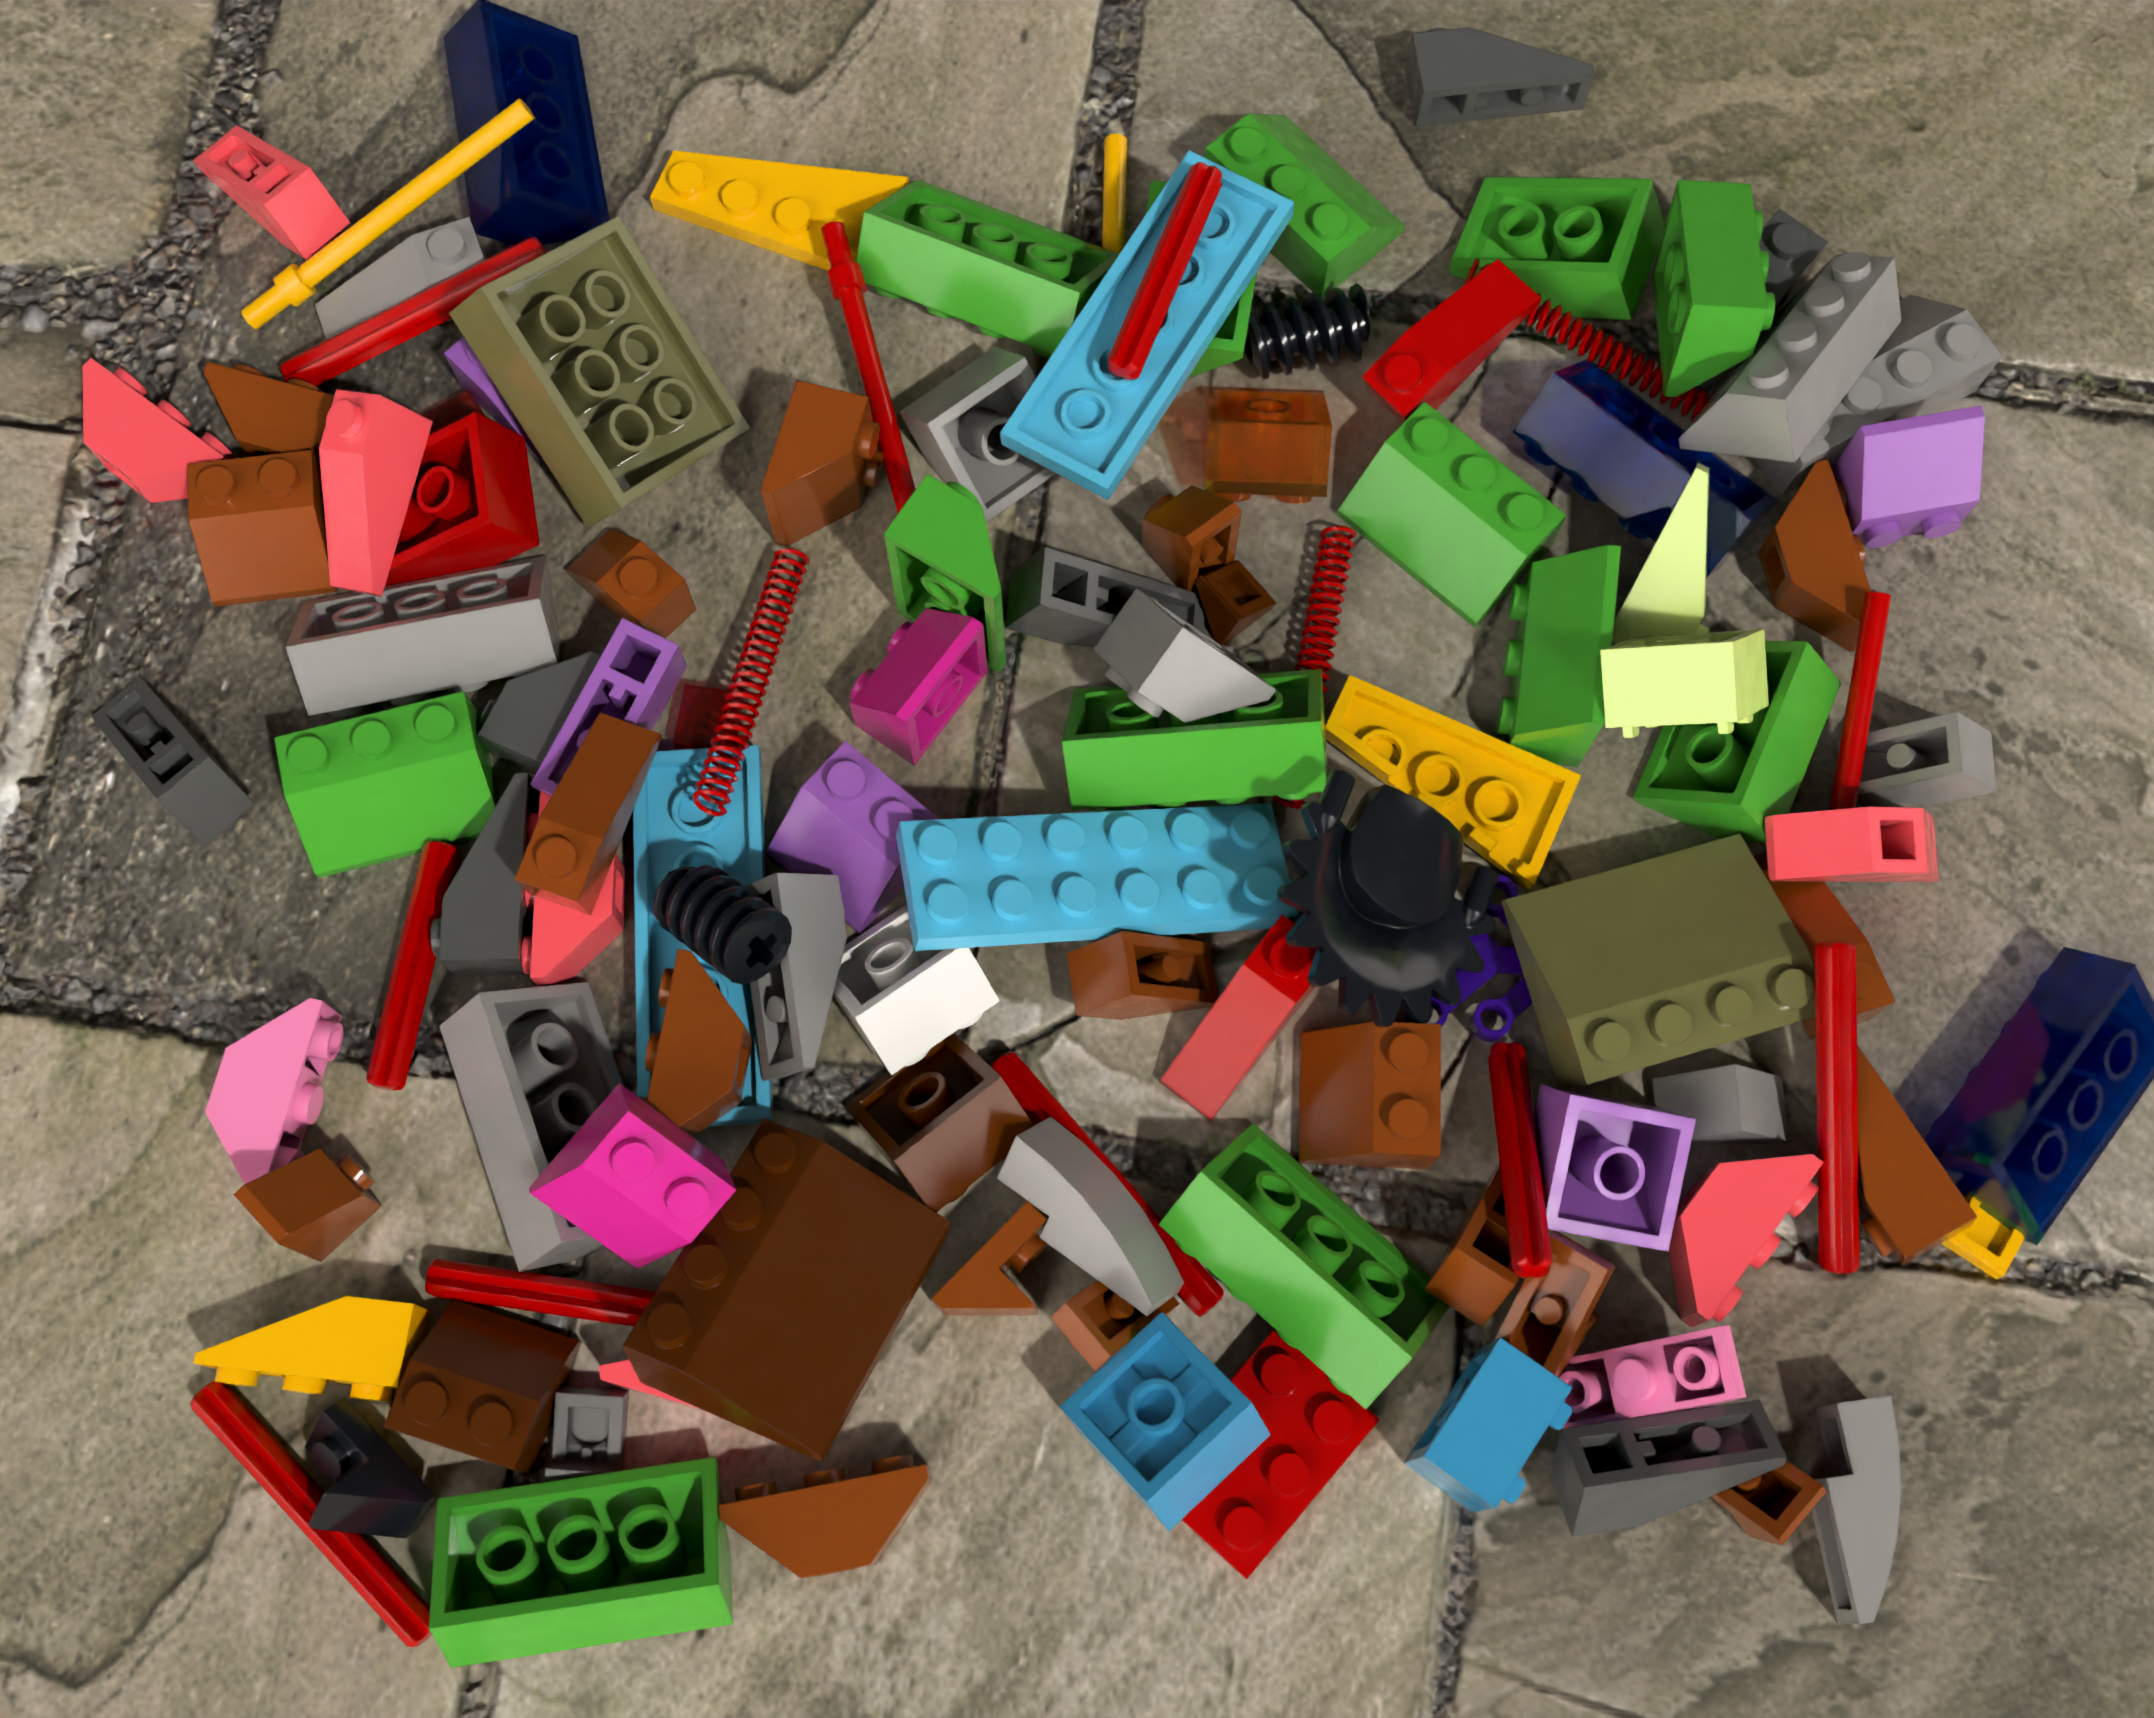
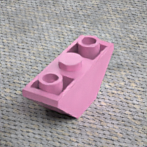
[205,998,343,1184]
[1558,1325,1746,1431]

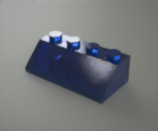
[443,0,610,245]
[1512,359,1778,579]
[1924,947,2154,1245]

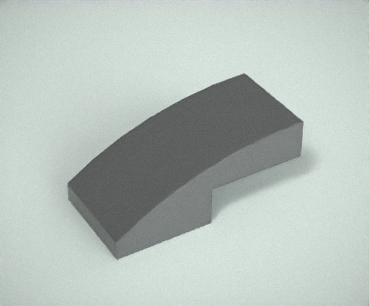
[544,1385,629,1482]

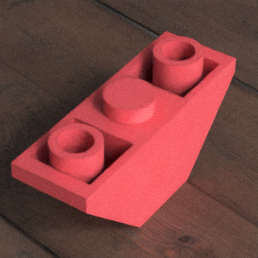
[82,358,235,503]
[521,791,626,987]
[1764,807,1939,882]
[1668,1154,1824,1328]

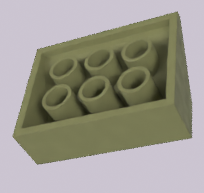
[449,216,750,528]
[1501,833,1816,1088]

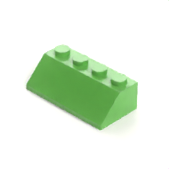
[856,179,1119,358]
[1062,669,1327,812]
[1158,1123,1450,1409]
[429,1457,733,1668]

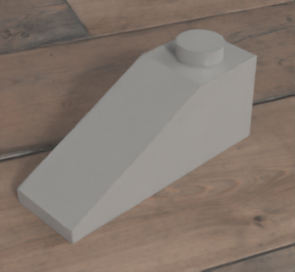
[315,217,487,340]
[744,873,847,1081]

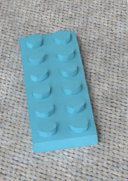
[1000,150,1294,500]
[633,745,773,1127]
[896,803,1298,951]

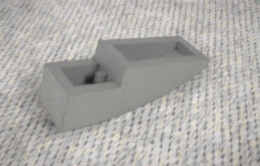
[997,1117,1184,1316]
[1812,1395,1901,1624]

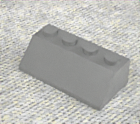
[1679,252,1902,463]
[1754,295,2003,497]
[285,556,561,717]
[439,982,624,1272]

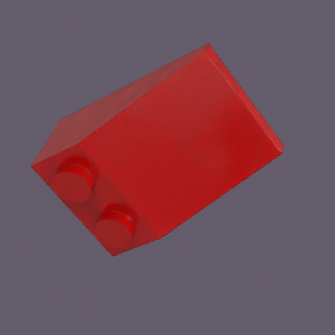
[385,412,540,586]

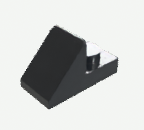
[305,1397,436,1539]

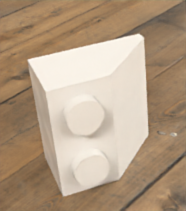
[833,904,1000,1075]

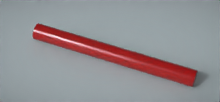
[1829,592,1891,810]

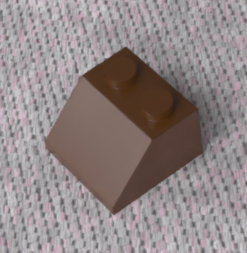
[844,1033,1034,1212]
[383,1300,582,1474]

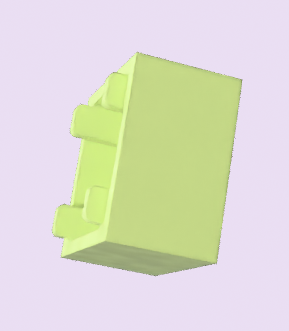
[1600,629,1769,738]

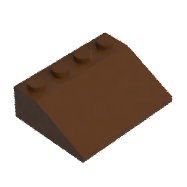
[622,1118,952,1462]

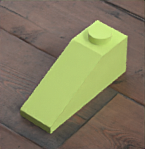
[1612,463,1710,644]

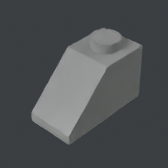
[1837,711,1997,805]

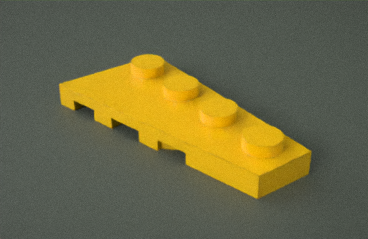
[650,150,909,271]
[1325,675,1581,892]

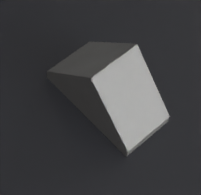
[1649,1064,1789,1145]

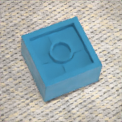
[1059,1312,1271,1532]
[1404,1337,1572,1512]

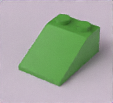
[1449,177,1665,320]

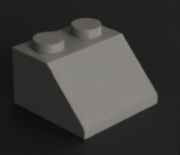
[900,346,1057,523]
[1093,588,1276,722]

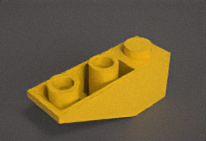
[193,1296,432,1403]

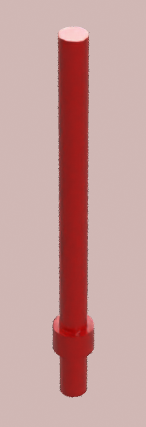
[821,221,916,514]

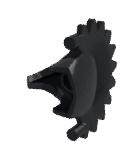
[1277,770,1499,1028]

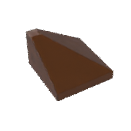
[1195,560,1276,645]

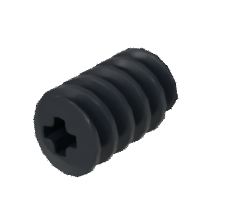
[1244,284,1370,380]
[654,865,792,984]

